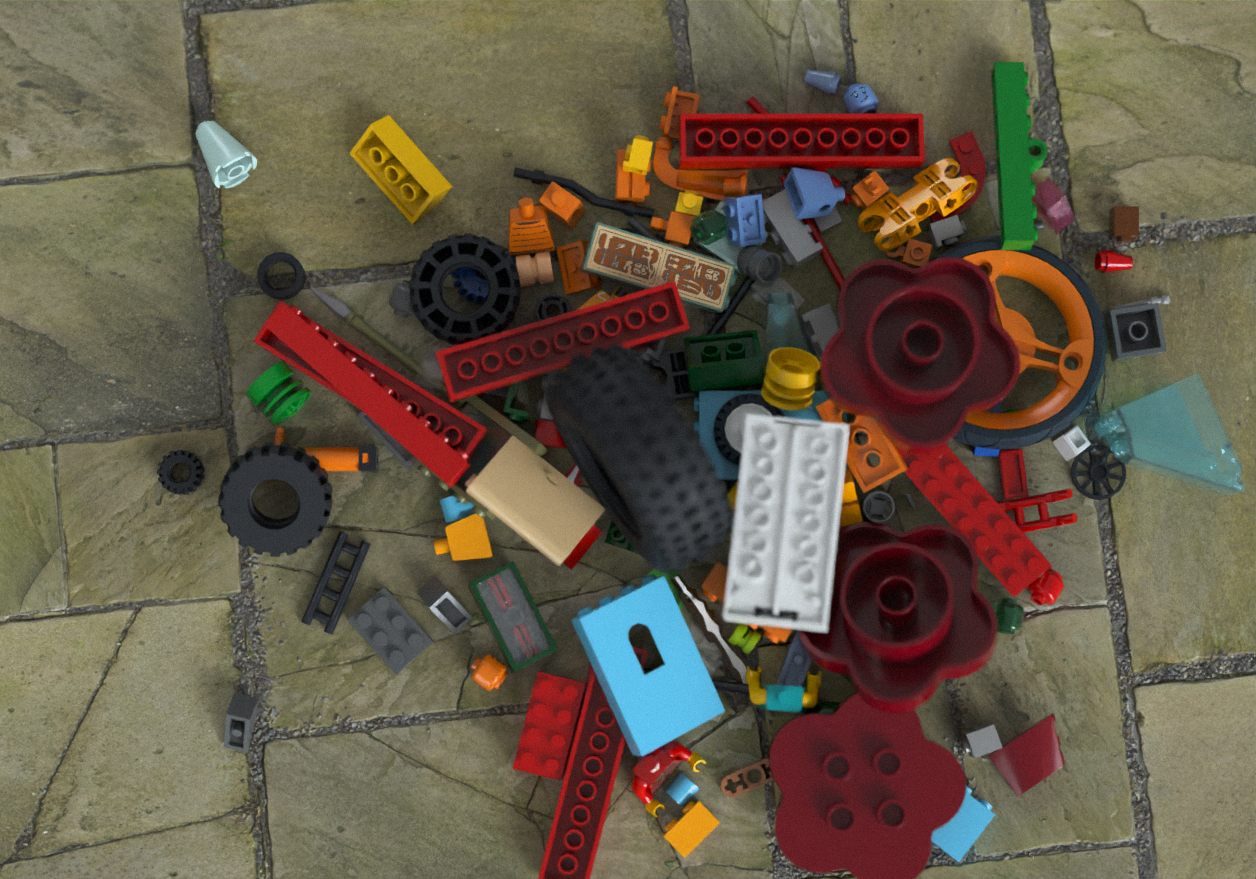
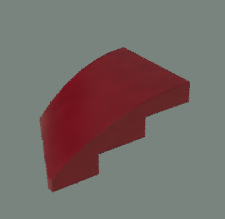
[988,713,1065,797]

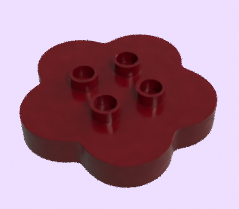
[819,257,1020,453]
[798,522,997,713]
[768,692,966,879]

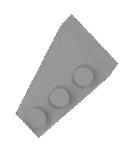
[762,189,823,270]
[798,303,839,362]

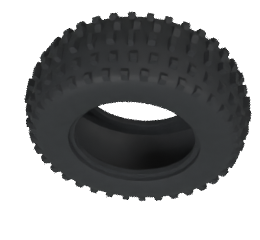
[544,344,735,573]

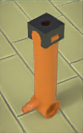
[275,427,379,472]

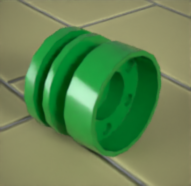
[245,361,312,426]

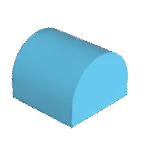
[665,772,699,807]

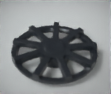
[1071,445,1126,500]

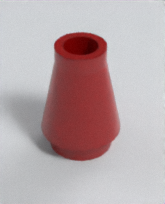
[1094,249,1133,273]

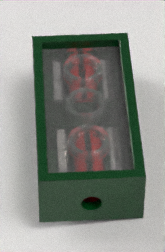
[468,561,558,673]

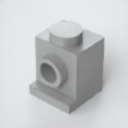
[926,215,967,251]

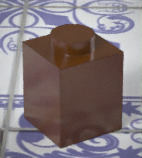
[1109,206,1139,243]

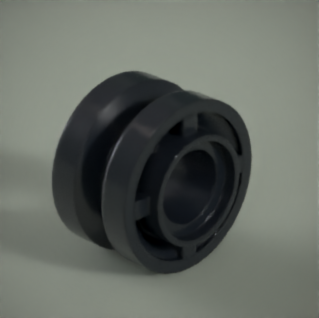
[536,294,572,321]

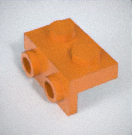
[659,86,700,141]

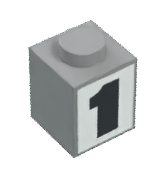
[961,724,1003,758]

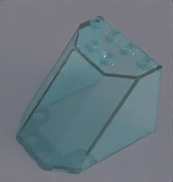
[1094,373,1245,496]

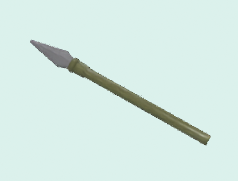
[310,287,466,408]

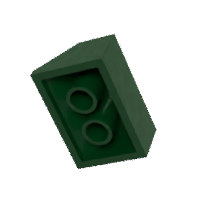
[684,330,764,391]

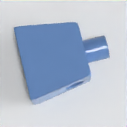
[783,168,845,219]

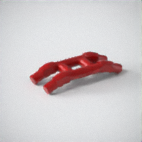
[997,489,1077,533]

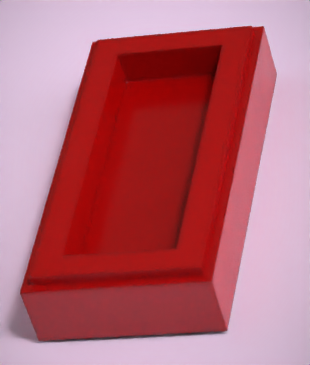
[998,448,1029,500]

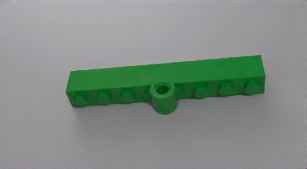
[991,62,1048,250]

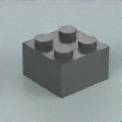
[1104,303,1167,362]

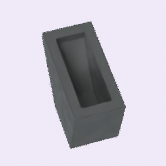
[417,576,473,634]

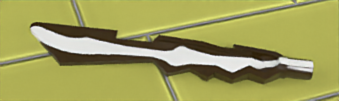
[671,574,752,684]

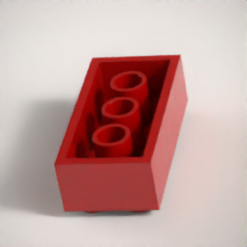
[512,671,586,781]

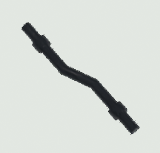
[513,167,655,218]

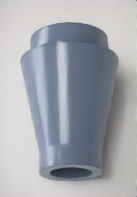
[804,69,842,95]

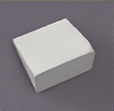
[1053,425,1091,461]

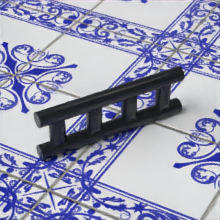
[301,531,371,635]

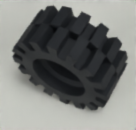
[157,450,205,495]

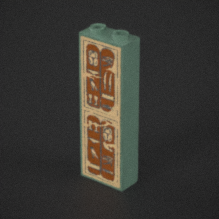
[580,222,737,314]

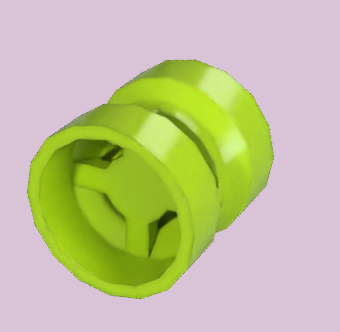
[728,623,761,655]

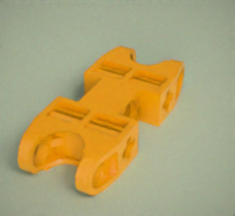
[857,158,978,251]

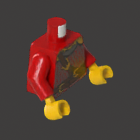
[631,741,706,817]

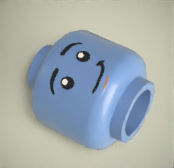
[843,83,879,114]

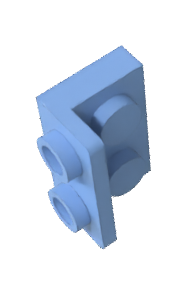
[724,194,766,247]

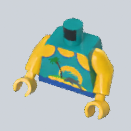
[745,666,822,712]

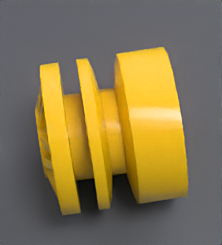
[761,347,820,410]

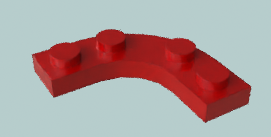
[929,131,986,223]

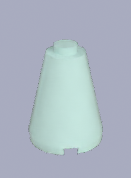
[196,121,257,188]

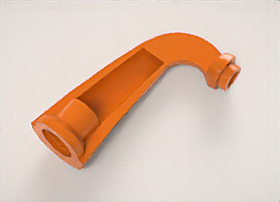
[653,137,748,201]

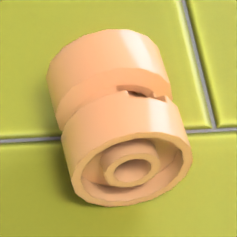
[516,251,554,288]

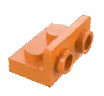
[556,240,602,295]

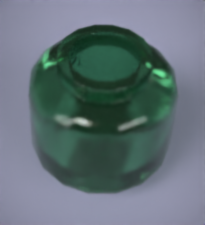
[690,209,728,245]
[992,597,1024,634]

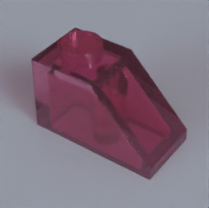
[1032,177,1076,235]

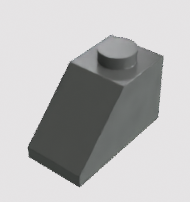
[224,693,258,752]

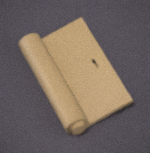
[465,436,606,567]

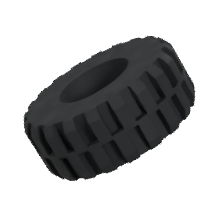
[409,233,521,346]
[218,442,333,557]

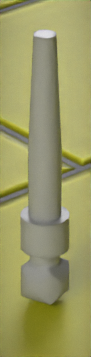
[1112,295,1170,310]

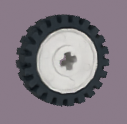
[714,393,785,466]

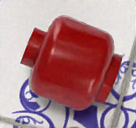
[1027,568,1064,606]

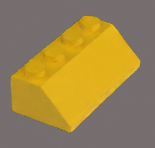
[349,115,452,225]

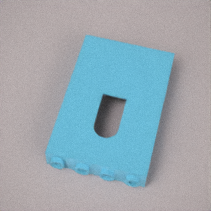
[571,574,725,756]

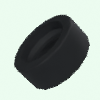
[257,252,305,300]

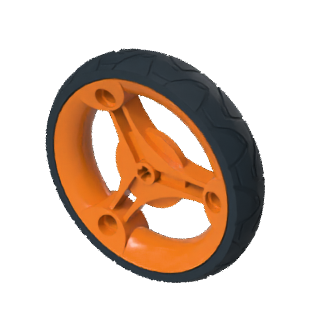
[932,239,1106,449]

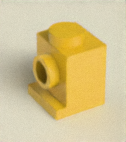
[623,135,653,176]
[675,190,703,221]

